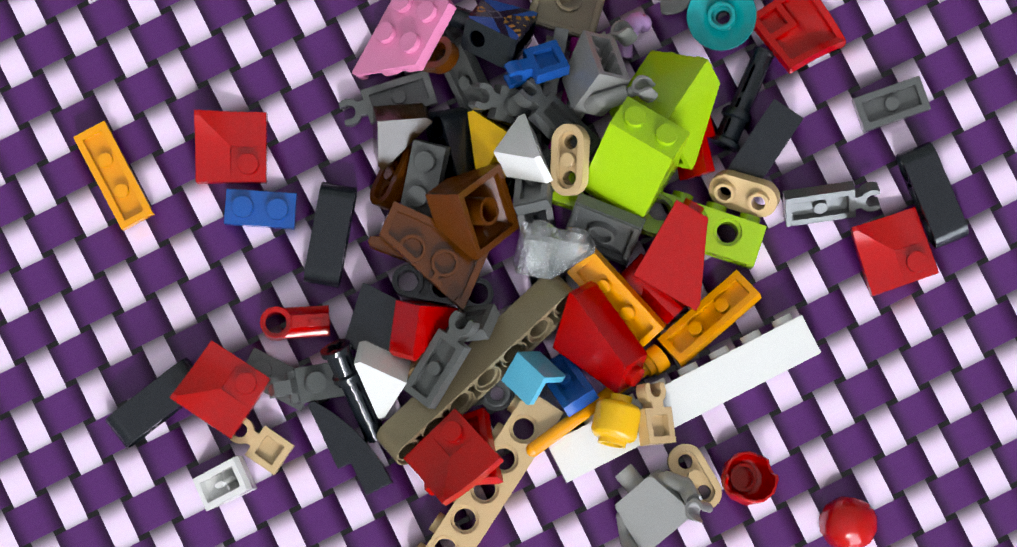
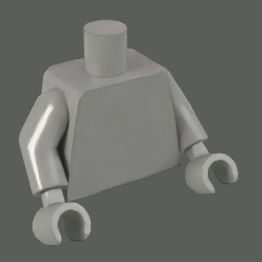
[562,20,658,120]
[615,464,713,547]

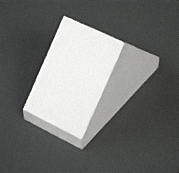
[493,113,553,183]
[354,341,411,419]
[192,456,257,512]

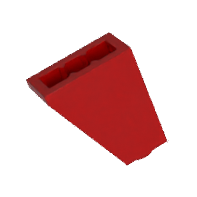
[633,198,708,311]
[552,280,647,393]

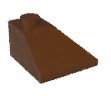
[425,163,520,260]

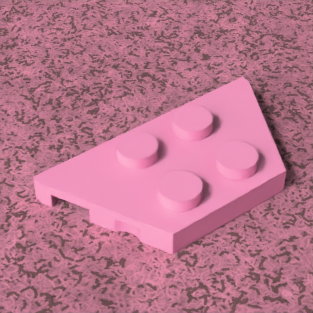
[352,0,457,80]

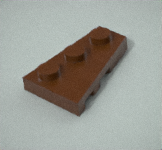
[379,201,489,311]

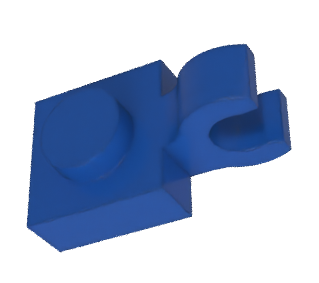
[504,39,570,89]

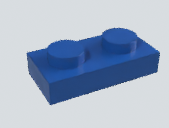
[224,189,298,230]
[546,354,599,417]

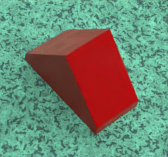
[389,300,458,361]

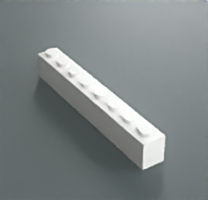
[548,313,821,483]

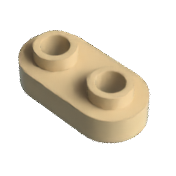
[550,124,590,196]
[709,170,780,217]
[667,444,722,508]

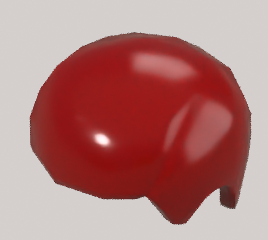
[721,451,779,506]
[819,496,877,547]

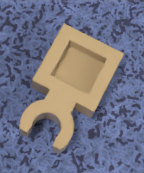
[636,382,676,446]
[229,418,295,475]

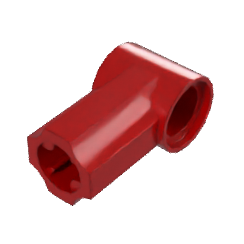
[620,253,686,325]
[260,305,330,341]

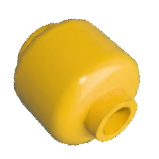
[591,393,641,449]

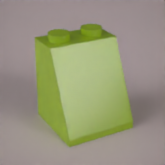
[609,50,720,170]
[584,96,690,218]

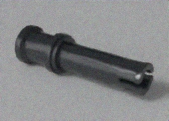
[709,46,775,153]
[320,338,382,443]

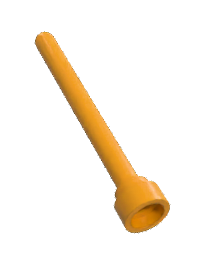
[526,344,670,457]

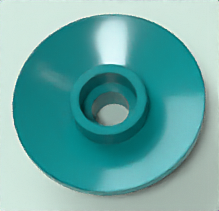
[687,0,757,51]

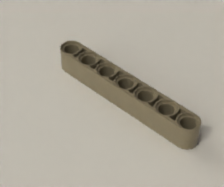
[377,272,573,465]

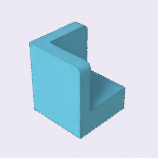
[501,351,566,405]

